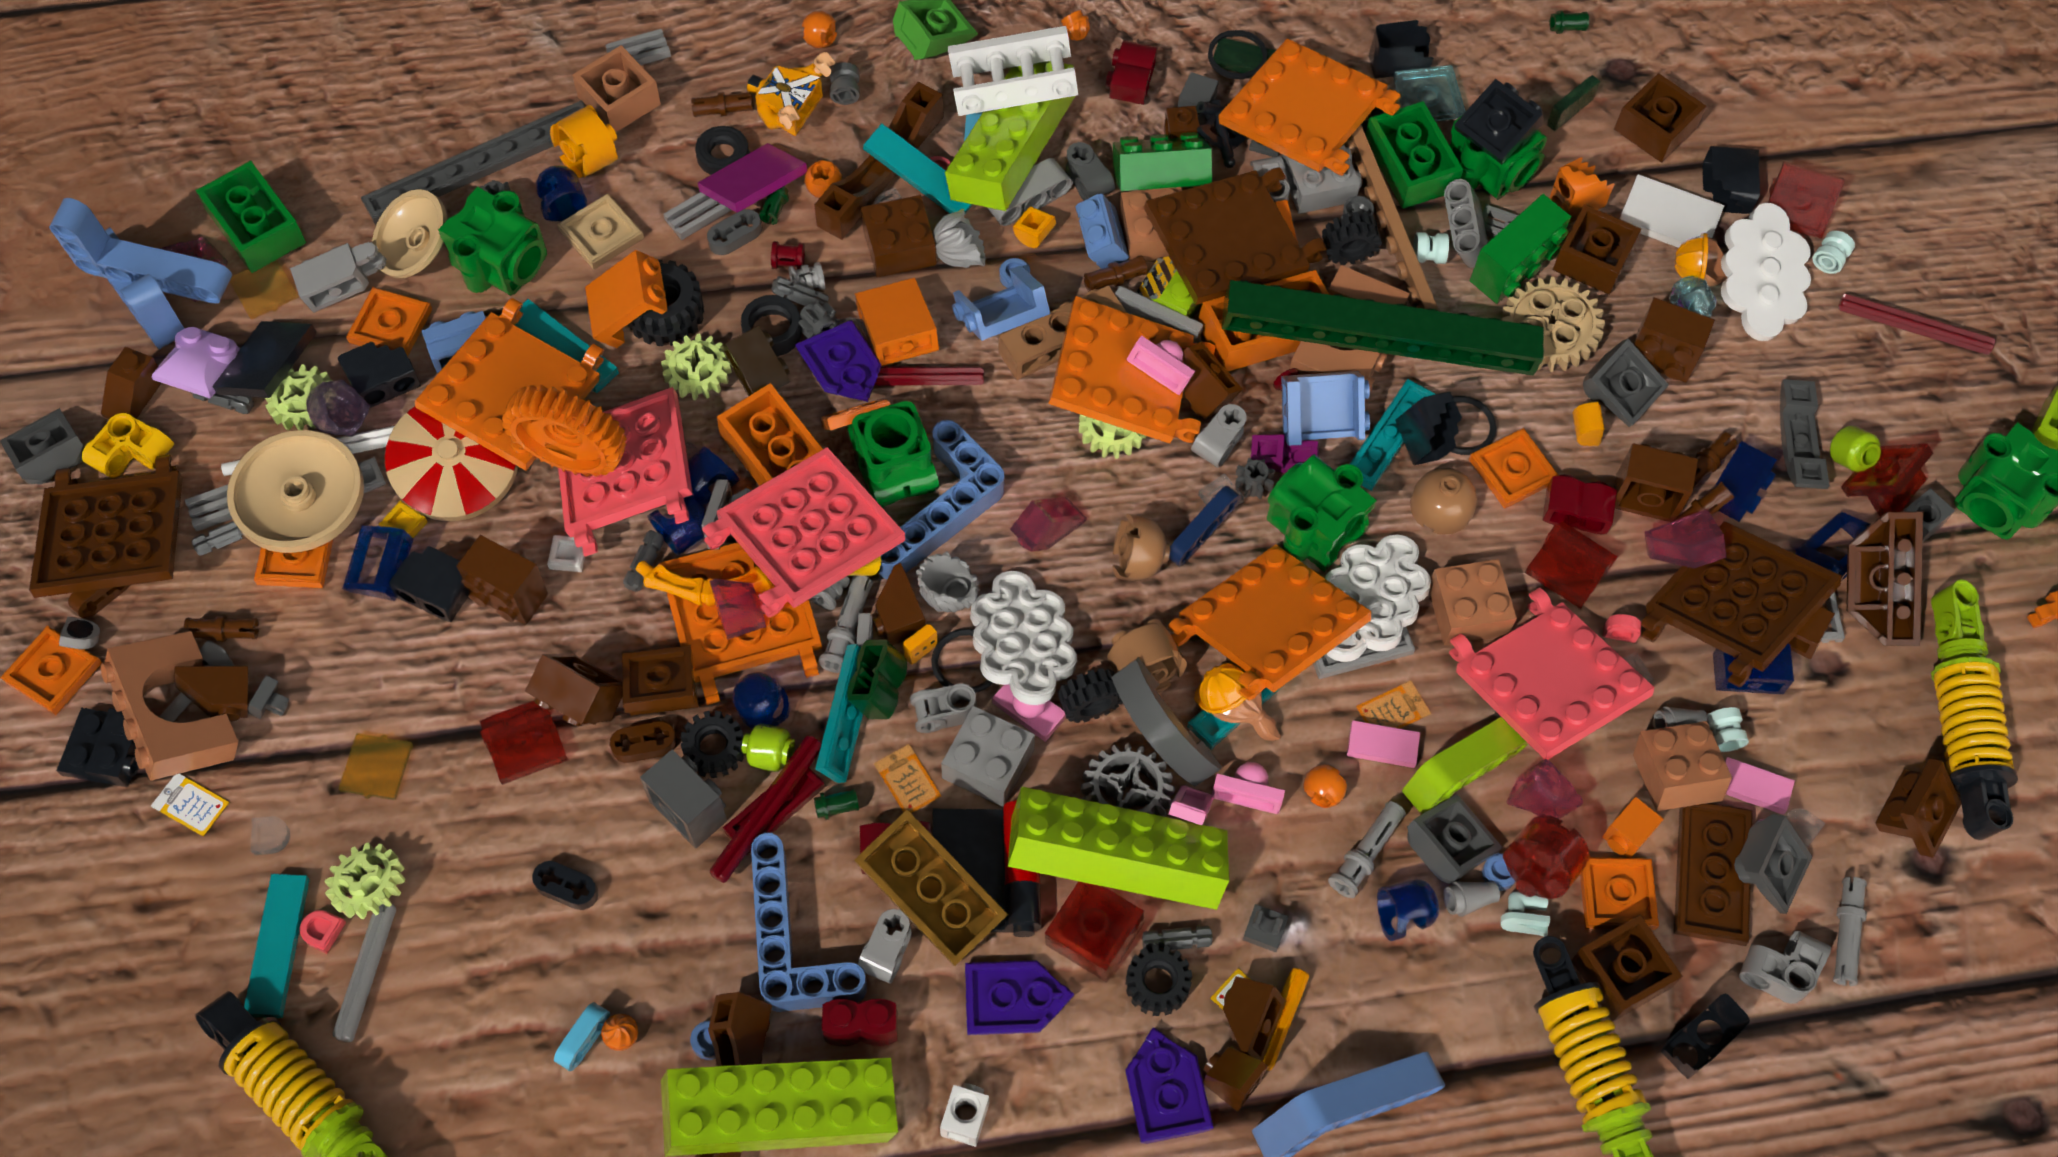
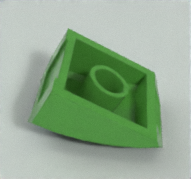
[893,0,978,60]

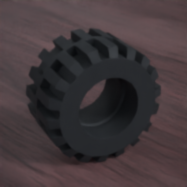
[628,260,704,346]

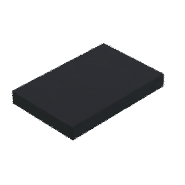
[212,321,317,398]

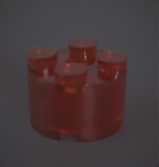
[1503,816,1590,899]

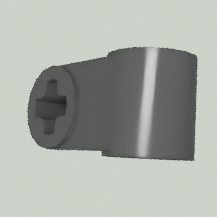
[1065,142,1115,201]

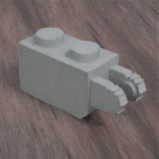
[290,241,387,313]

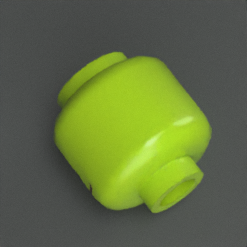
[1830,426,1881,472]
[741,724,795,772]

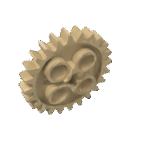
[1501,277,1605,372]

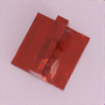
[1767,161,1845,239]
[1841,443,1934,517]
[1525,521,1618,609]
[479,701,568,785]

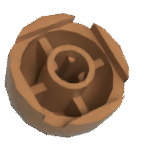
[1410,468,1477,534]
[1112,513,1170,581]

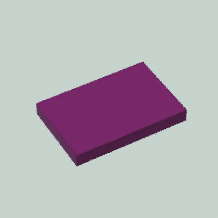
[698,143,807,213]

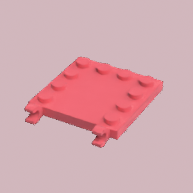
[558,387,693,557]
[702,447,905,618]
[1449,588,1654,761]

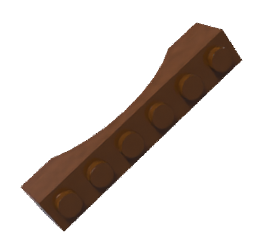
[814,81,944,240]
[695,992,772,1157]

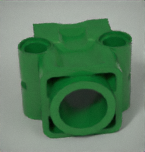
[1450,100,1547,200]
[438,186,547,296]
[847,401,939,507]
[1954,422,2058,540]
[1267,454,1377,572]

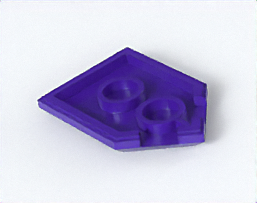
[795,320,881,402]
[965,960,1075,1035]
[1125,1027,1214,1144]

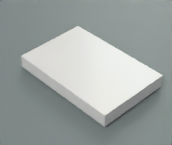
[1619,174,1725,248]

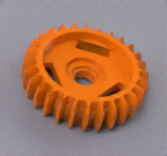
[502,385,627,477]

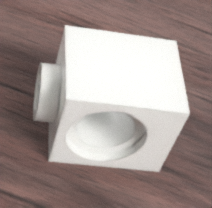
[940,1083,989,1147]

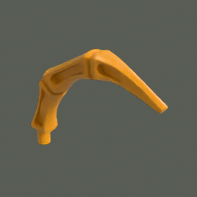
[636,560,774,607]

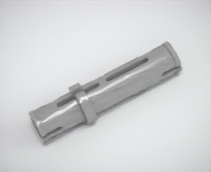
[1833,877,1867,986]

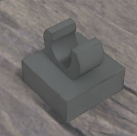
[248,675,289,719]
[1243,904,1289,952]

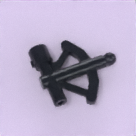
[1196,100,1246,168]

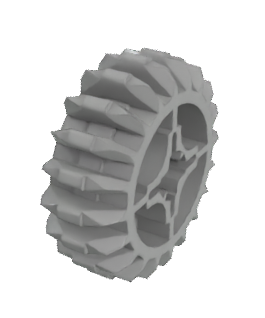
[1080,743,1175,817]

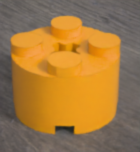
[550,105,618,178]

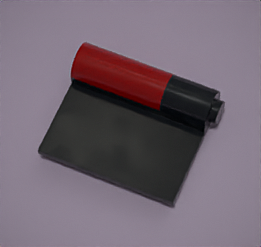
[932,800,1041,937]

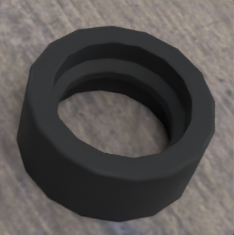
[741,295,802,357]

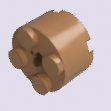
[1107,619,1187,693]

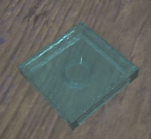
[1393,65,1466,121]

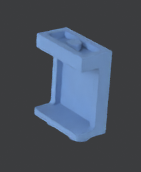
[952,265,1050,341]
[1281,371,1370,446]

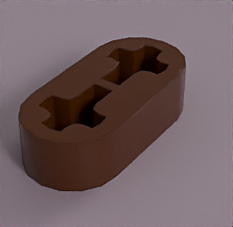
[68,585,130,618]
[609,721,677,763]

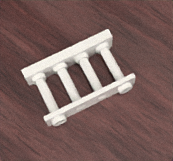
[948,26,1078,116]

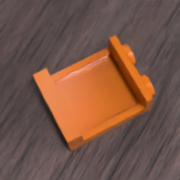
[585,250,668,348]
[855,277,939,366]

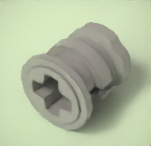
[789,262,825,290]
[810,576,850,610]

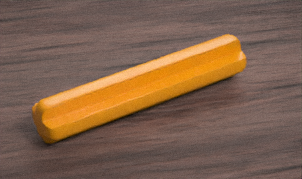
[1263,968,1309,1071]

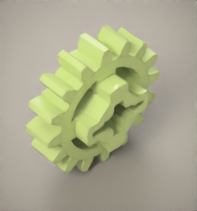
[661,334,732,400]
[265,364,339,430]
[1078,414,1147,459]
[325,843,405,919]

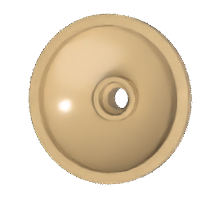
[372,189,447,278]

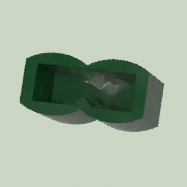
[847,639,907,719]

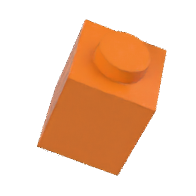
[1602,797,1664,858]

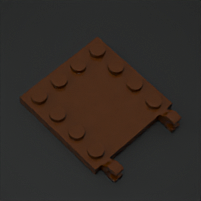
[1144,167,1326,305]
[29,455,183,598]
[1641,521,1841,687]

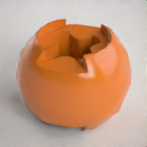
[802,11,837,48]
[804,160,843,198]
[1303,764,1347,808]

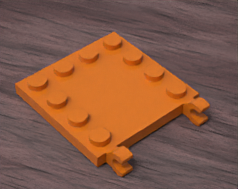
[1218,38,1401,176]
[1048,296,1216,444]
[415,298,604,471]
[659,542,822,705]
[1168,544,1371,701]

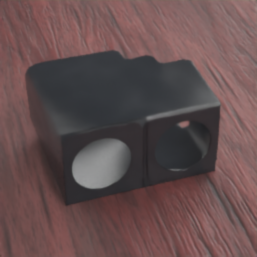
[1369,20,1434,78]
[1702,146,1760,214]
[337,342,421,411]
[1395,391,1462,465]
[389,546,470,623]
[1661,993,1750,1079]

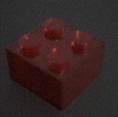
[1044,881,1144,982]

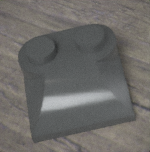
[1583,339,1669,427]
[0,408,85,485]
[1407,794,1503,884]
[1735,814,1812,914]

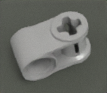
[1191,404,1246,468]
[910,683,977,733]
[857,909,912,984]

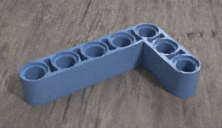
[49,198,232,304]
[105,227,184,350]
[878,420,1004,580]
[751,833,867,1012]
[1252,1051,1445,1157]

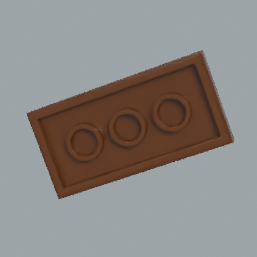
[1674,803,1753,946]

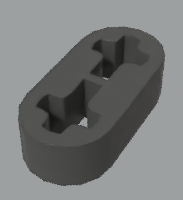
[707,209,762,255]

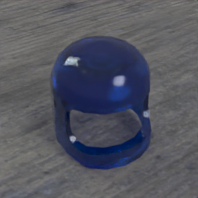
[536,165,587,221]
[686,446,740,505]
[647,497,706,555]
[733,672,791,729]
[1377,878,1439,941]

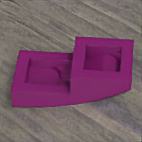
[1251,435,1319,473]

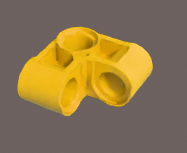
[82,413,175,478]

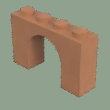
[1290,265,1410,392]
[101,631,238,781]

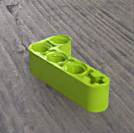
[1402,717,1528,815]

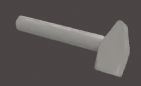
[159,640,235,722]

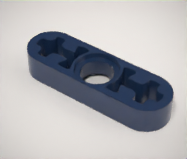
[1169,485,1241,567]

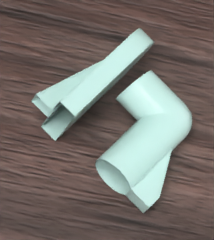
[1501,887,1550,937]

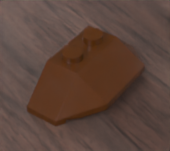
[1846,511,1923,646]

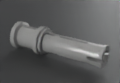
[818,576,873,673]
[1328,801,1406,898]

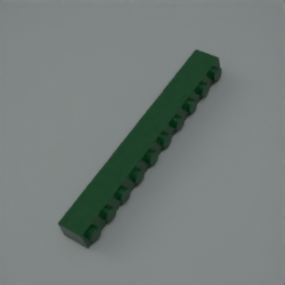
[1222,280,1544,376]

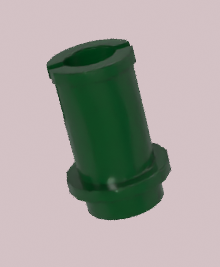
[1549,10,1589,34]
[759,186,789,225]
[814,789,859,820]

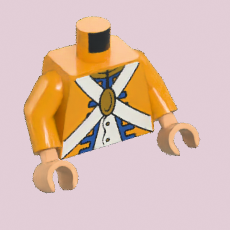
[747,52,835,136]

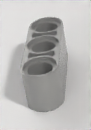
[987,158,1073,226]
[1444,179,1488,268]

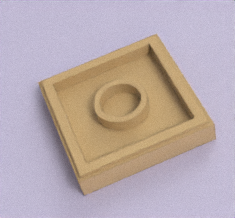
[557,193,644,270]

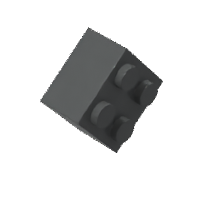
[640,749,727,849]

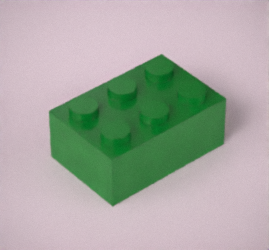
[1365,101,1463,209]
[1113,132,1212,191]
[196,160,306,273]
[1469,194,1572,304]

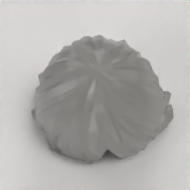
[933,209,986,268]
[916,551,980,613]

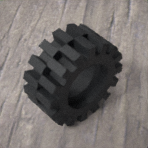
[1322,212,1382,265]
[1058,668,1123,723]
[681,710,744,778]
[1125,945,1192,1016]

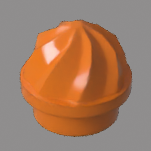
[1061,10,1090,41]
[601,1014,639,1051]

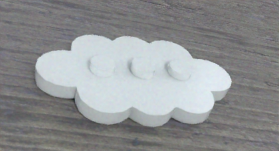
[1721,203,1811,341]
[1325,534,1431,662]
[970,571,1077,705]

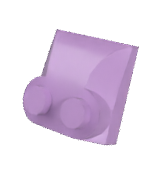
[152,327,240,398]

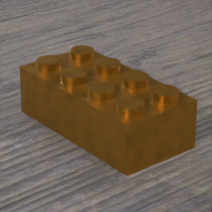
[854,810,1008,967]

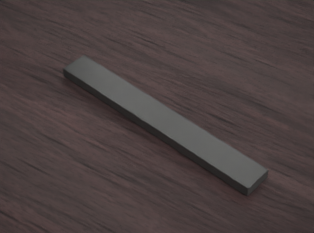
[361,100,586,225]

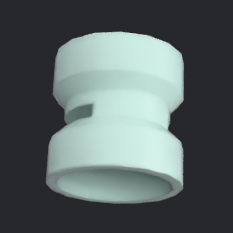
[1812,230,1855,274]
[1413,232,1449,264]
[1707,707,1749,752]

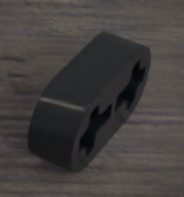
[532,861,598,910]

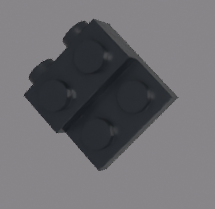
[1454,78,1544,165]
[56,708,139,787]

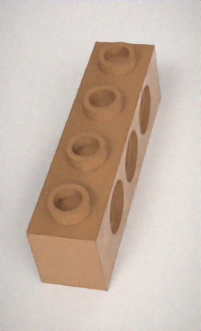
[999,285,1127,381]

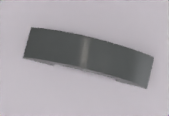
[1780,379,1830,489]
[1111,657,1222,787]

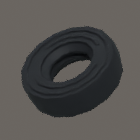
[695,126,750,175]

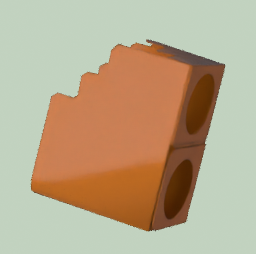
[1549,157,1615,223]

